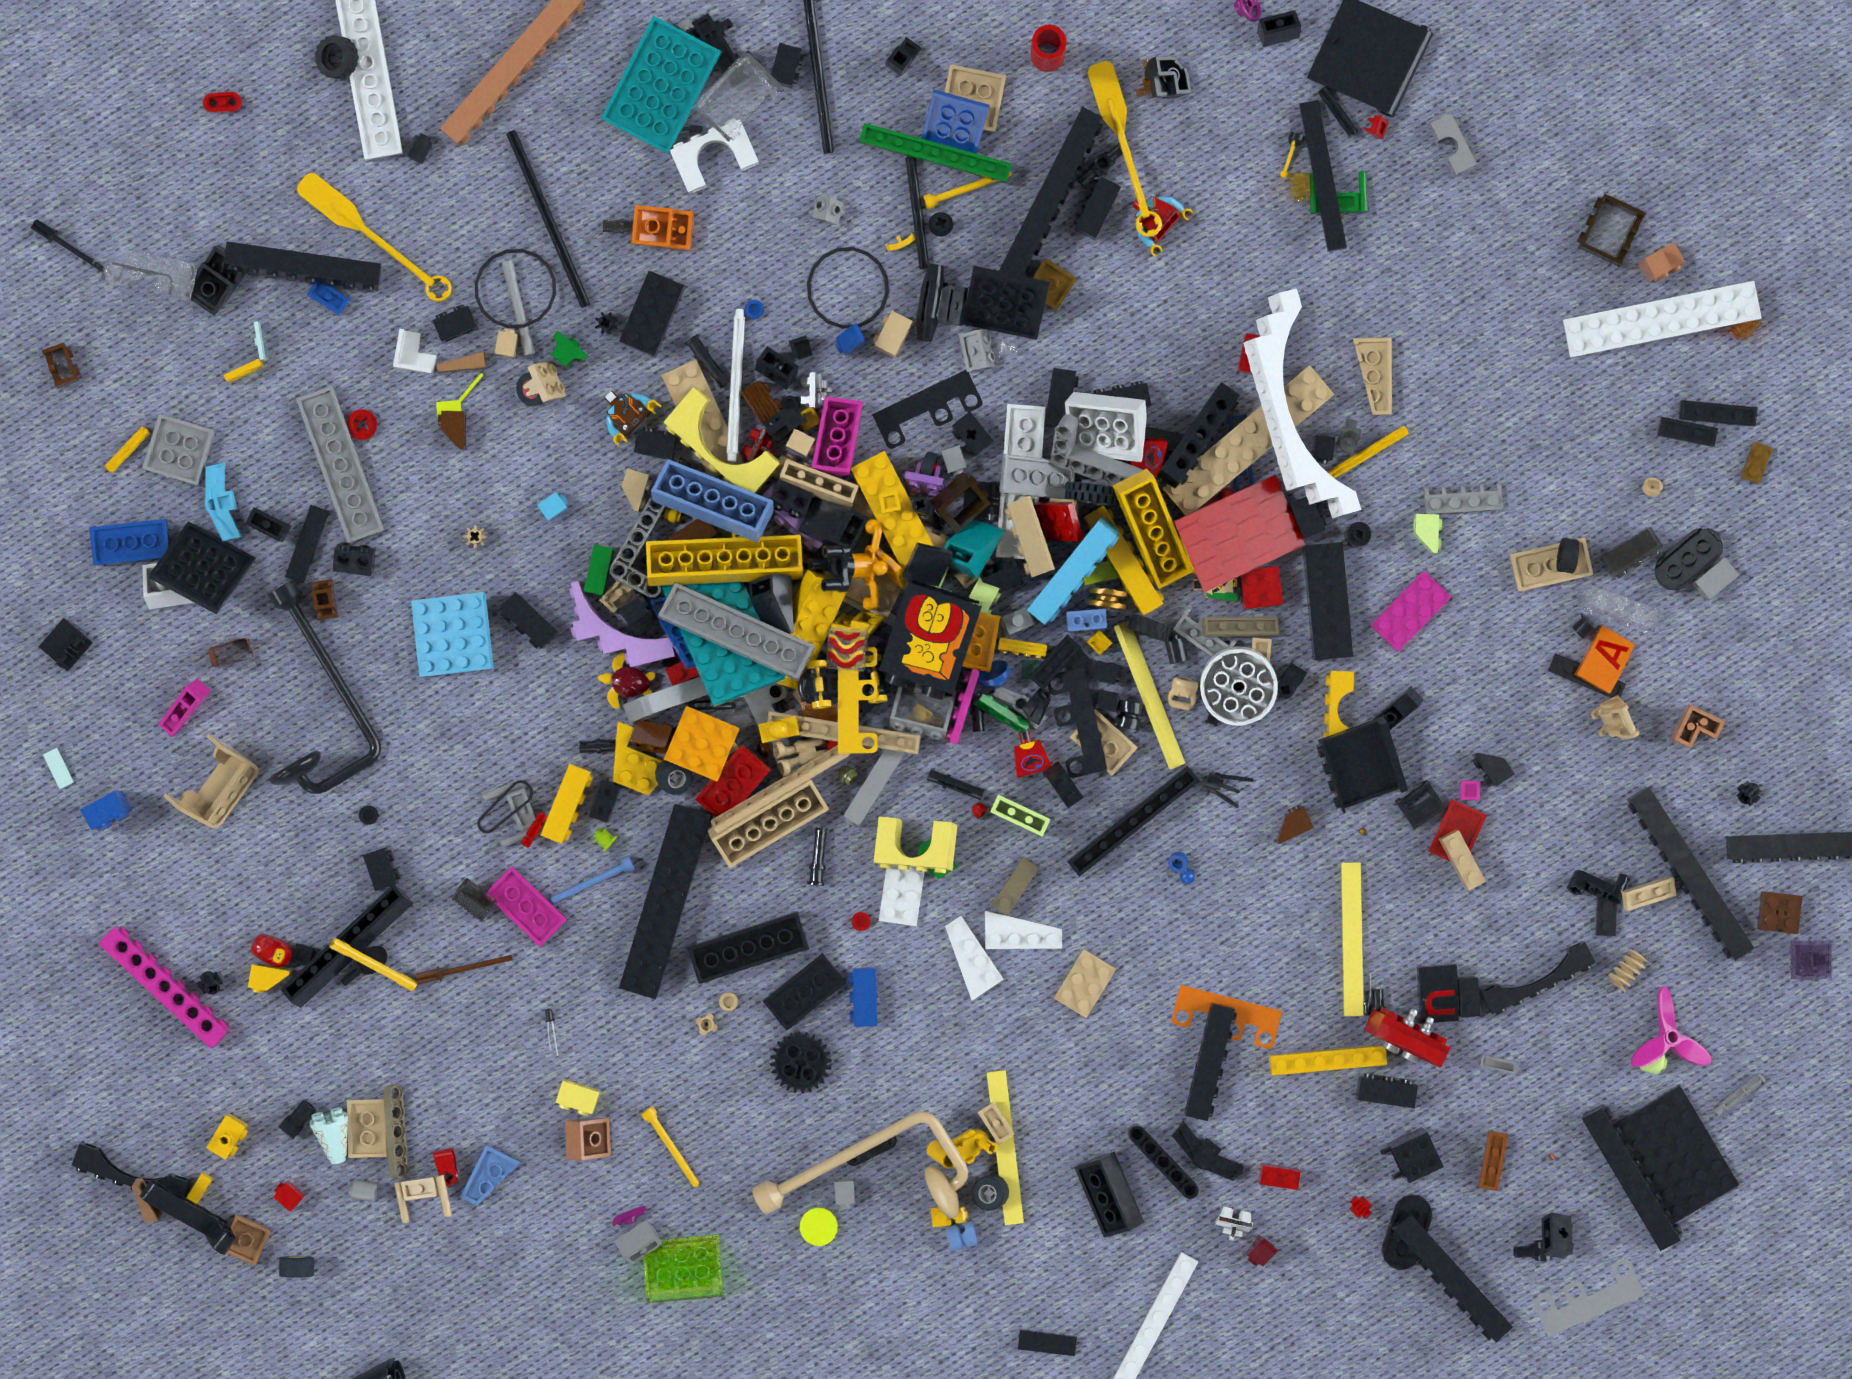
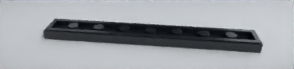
[1299,100,1347,252]

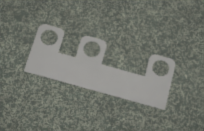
[744,683,824,779]
[1533,1259,1644,1337]

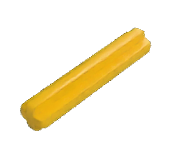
[104,426,150,473]

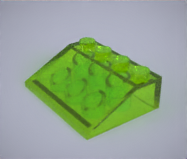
[643,1234,724,1303]

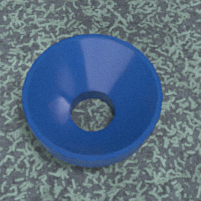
[977,660,1010,689]

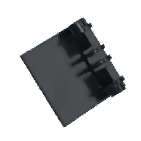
[963,481,1001,522]
[39,618,93,672]

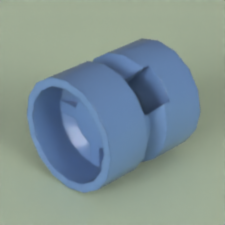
[946,1221,978,1251]

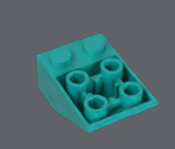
[943,519,1006,579]

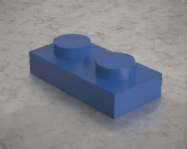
[307,282,350,316]

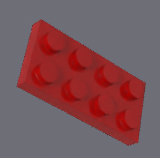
[695,745,771,817]

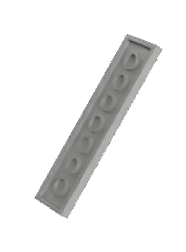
[296,386,385,543]
[658,583,815,681]

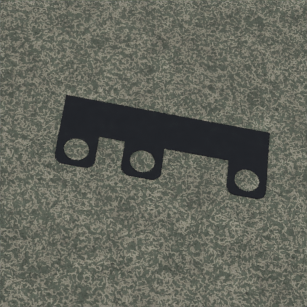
[872,370,983,449]
[1048,667,1108,778]

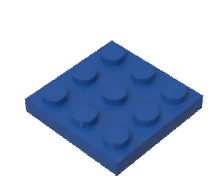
[921,89,990,154]

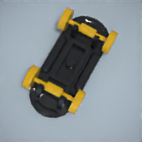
[798,655,892,709]

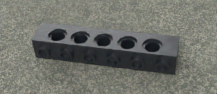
[1156,382,1240,488]

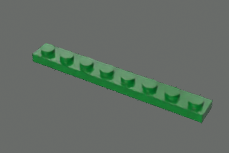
[859,123,1012,184]

